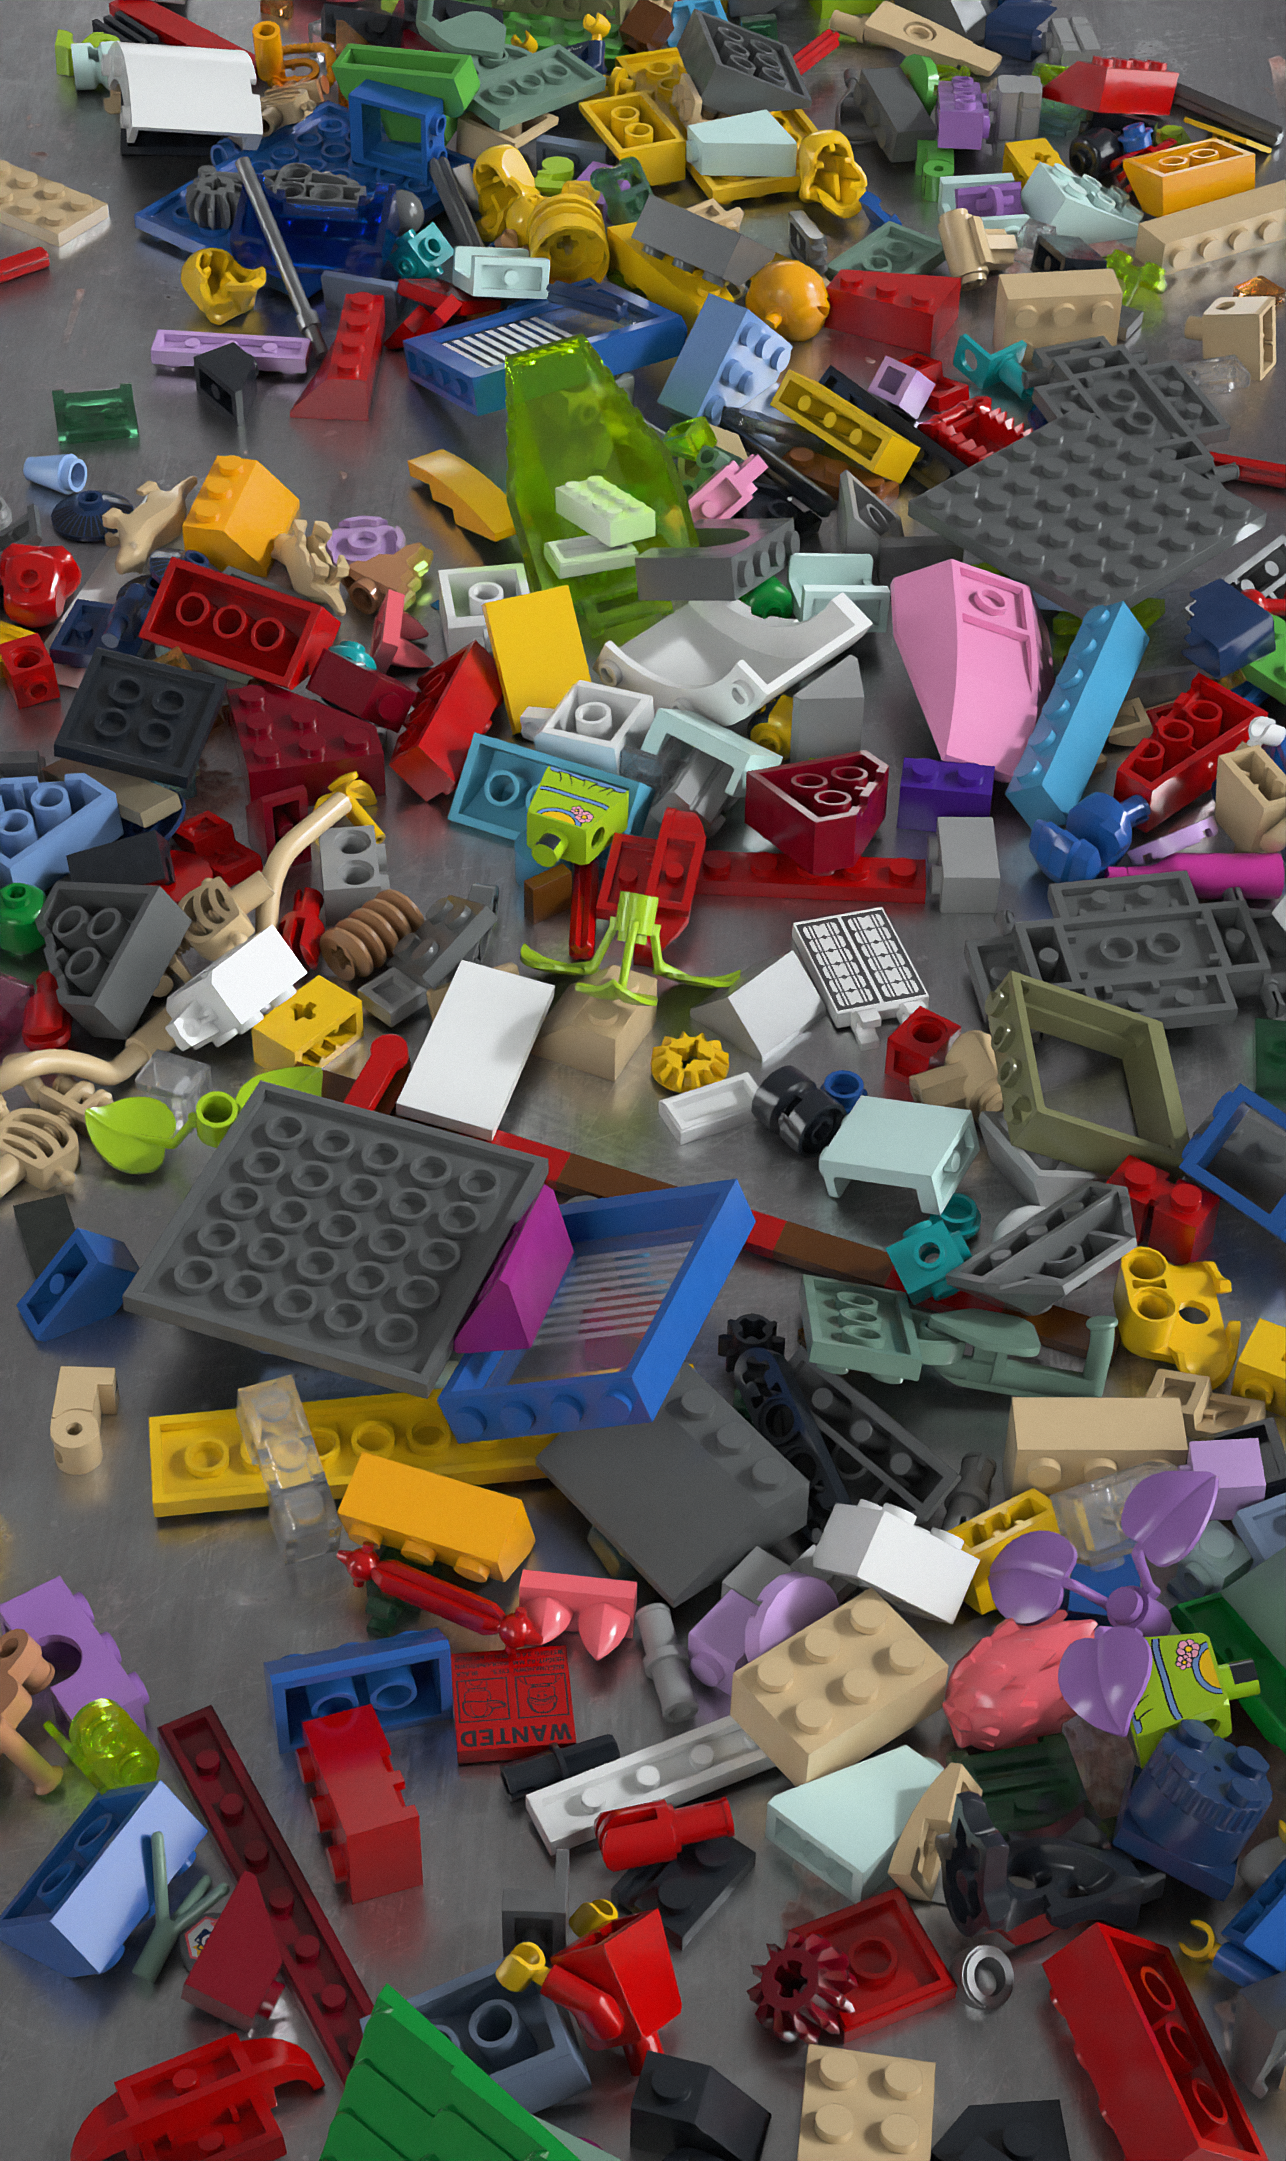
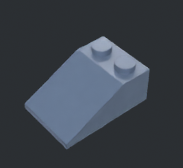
[359,1944,593,2114]

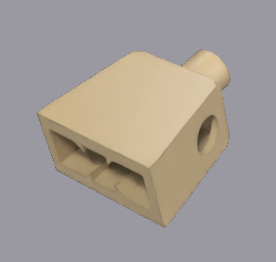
[1184,296,1276,381]

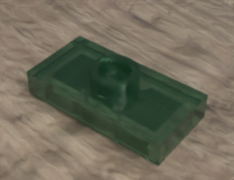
[1253,1018,1286,1101]

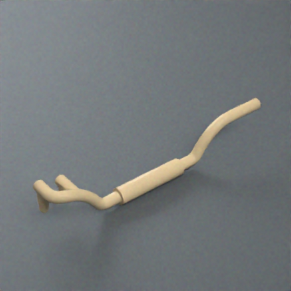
[0,792,352,1122]

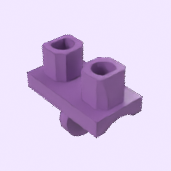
[954,182,1024,217]

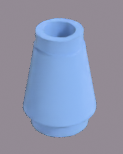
[23,454,87,495]

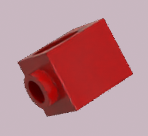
[0,633,61,709]
[884,1006,961,1086]

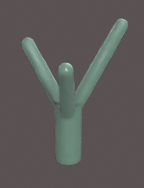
[132,1831,230,1984]

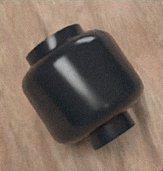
[1069,127,1123,179]

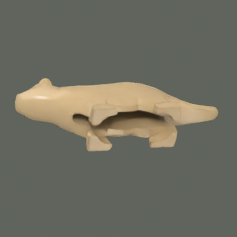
[102,476,197,575]
[271,519,350,616]

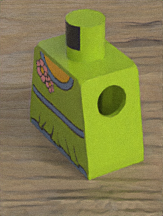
[526,766,629,867]
[1129,1633,1260,1769]

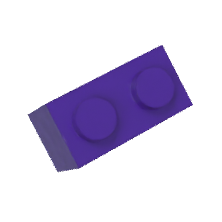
[897,757,995,832]

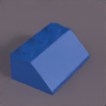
[263,1628,454,1755]
[0,1780,208,1978]

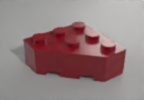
[227,684,386,807]
[744,750,889,876]

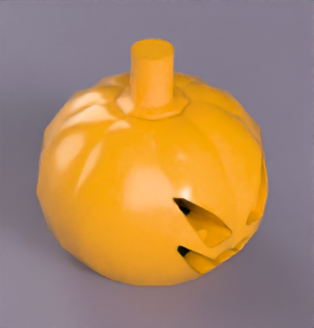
[745,259,830,342]

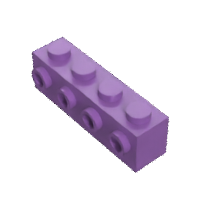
[935,76,990,150]

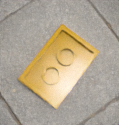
[481,585,591,735]

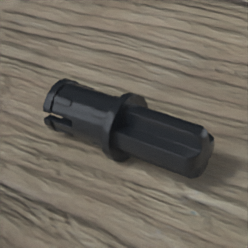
[499,1734,620,1802]

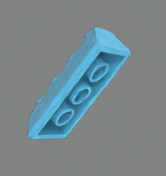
[447,732,656,869]

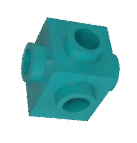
[387,222,454,279]
[885,1220,973,1305]

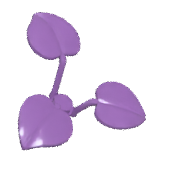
[988,1471,1219,1737]

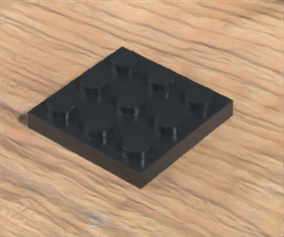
[54,647,227,789]

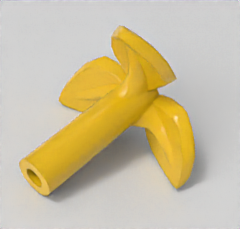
[313,771,386,844]

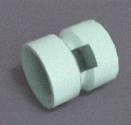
[71,41,120,91]

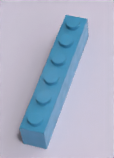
[1005,601,1150,829]

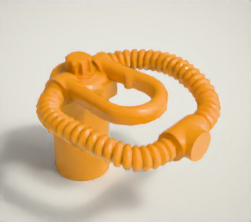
[252,21,339,88]

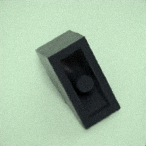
[193,342,259,426]
[630,2050,772,2161]

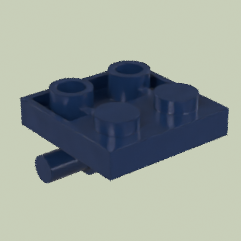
[49,583,151,668]

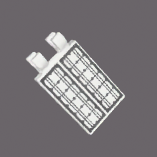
[792,907,929,1051]

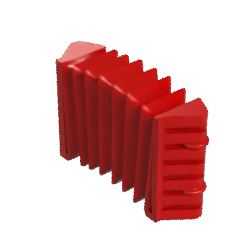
[917,396,1033,467]

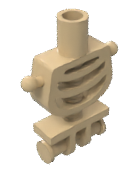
[260,75,330,137]
[152,870,275,997]
[0,1074,115,1199]

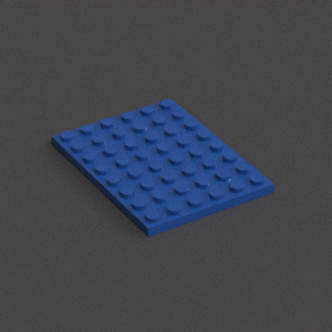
[134,100,476,298]

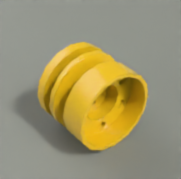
[526,194,610,284]

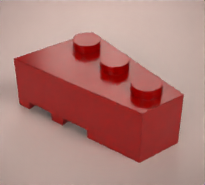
[824,269,962,355]
[295,1704,423,1905]

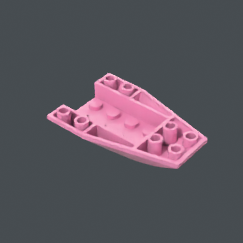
[890,559,1055,783]

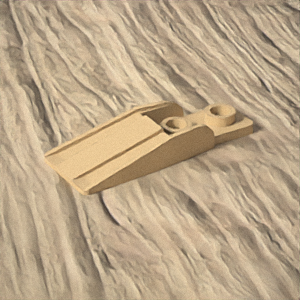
[864,1,1002,77]

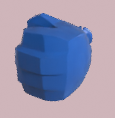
[1029,792,1151,883]

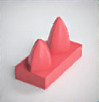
[370,589,434,675]
[519,1569,637,1661]

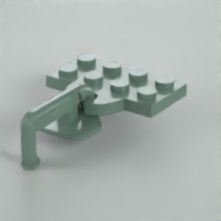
[416,0,606,132]
[798,1274,1118,1398]

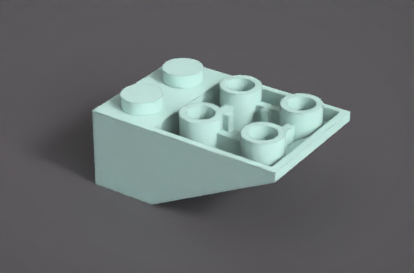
[1021,162,1145,244]

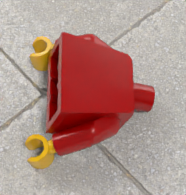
[495,1899,682,2076]

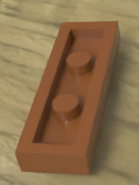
[781,445,899,506]

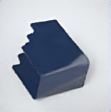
[984,0,1057,62]
[1181,578,1276,680]

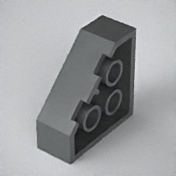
[35,881,192,1040]

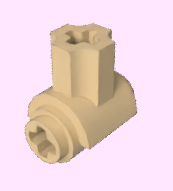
[937,208,1018,291]
[909,1030,1004,1123]

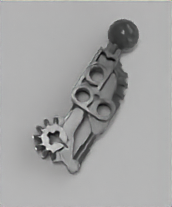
[185,163,424,238]

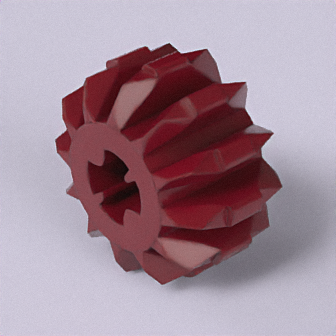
[746,1932,859,2045]

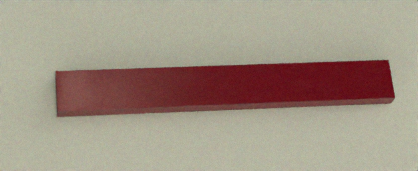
[157,1704,374,2092]

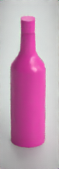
[1105,853,1284,899]

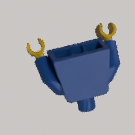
[1178,1819,1286,1988]

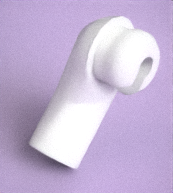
[452,163,479,212]

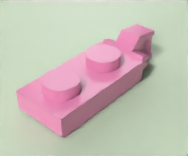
[662,454,768,548]

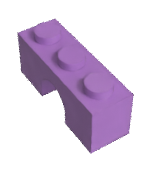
[0,1576,149,1764]

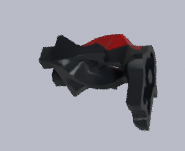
[935,1791,1166,1946]

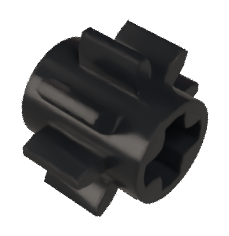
[718,1313,785,1379]

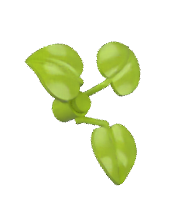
[520,891,741,1006]
[85,1066,323,1174]

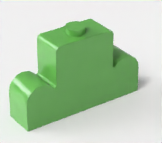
[331,43,480,146]

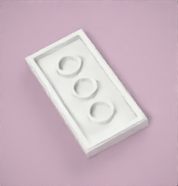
[396,960,555,1141]

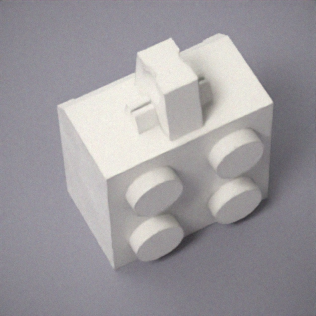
[438,563,530,658]
[520,680,654,778]
[165,925,307,1052]
[813,1499,980,1625]

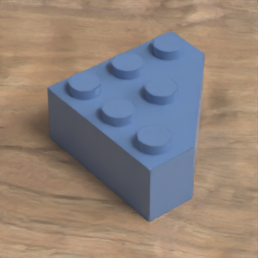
[657,293,793,426]
[0,773,124,891]

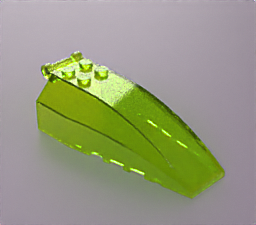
[505,333,699,638]

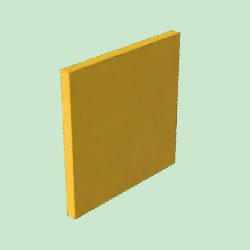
[1183,117,1272,154]

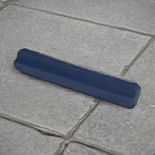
[546,280,629,323]

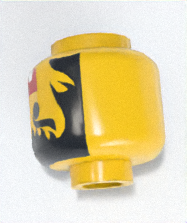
[747,695,793,761]

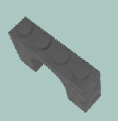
[635,518,800,601]

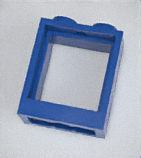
[348,79,447,182]
[1179,1083,1286,1244]

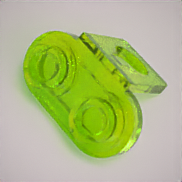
[1102,249,1168,306]
[42,1699,160,1795]

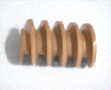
[319,889,425,981]

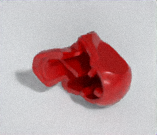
[0,543,82,628]

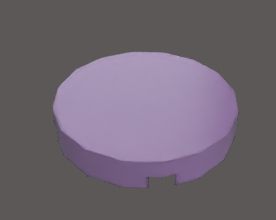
[325,516,406,566]
[1127,816,1219,866]
[745,1571,839,1663]

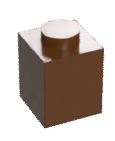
[618,0,674,54]

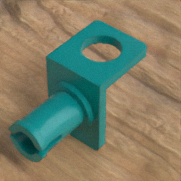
[953,334,1037,400]

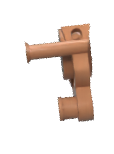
[0,1629,63,1795]

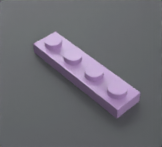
[150,329,312,374]

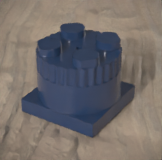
[1112,1719,1273,1902]

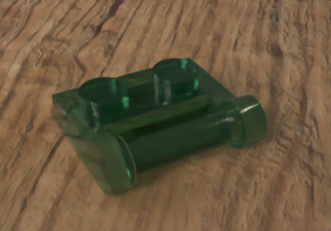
[590,156,654,226]
[52,382,139,445]
[946,1733,1089,1841]

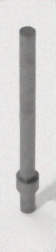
[235,157,328,360]

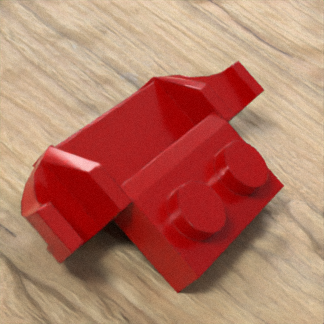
[596,807,706,968]
[70,2032,326,2161]

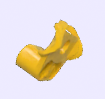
[1113,1246,1241,1390]

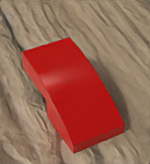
[383,293,462,349]
[898,353,970,413]
[172,810,264,888]

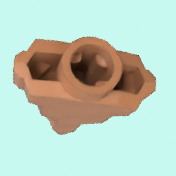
[340,542,433,614]

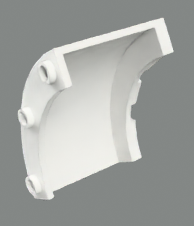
[101,42,263,150]
[592,592,873,727]

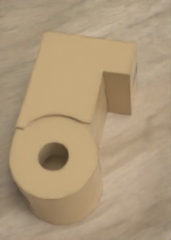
[50,1366,120,1475]

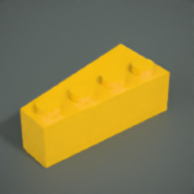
[607,222,734,337]

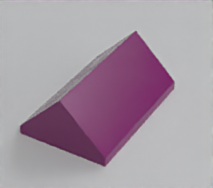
[453,1184,574,1354]

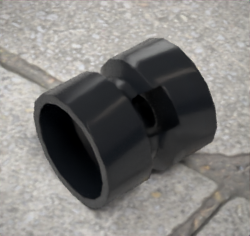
[751,1065,847,1159]

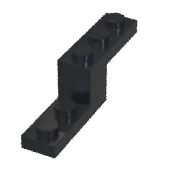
[321,0,504,48]

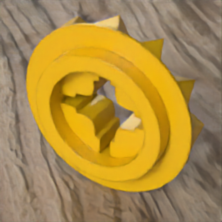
[650,1031,729,1093]

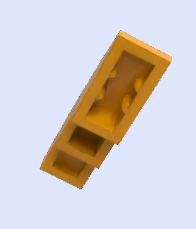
[407,449,531,542]

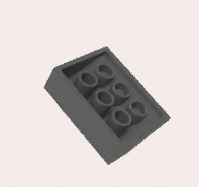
[677,8,813,115]
[535,1360,810,1608]

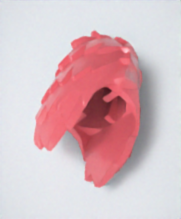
[942,1609,1098,1753]

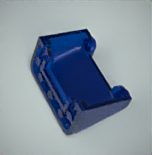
[229,174,400,278]

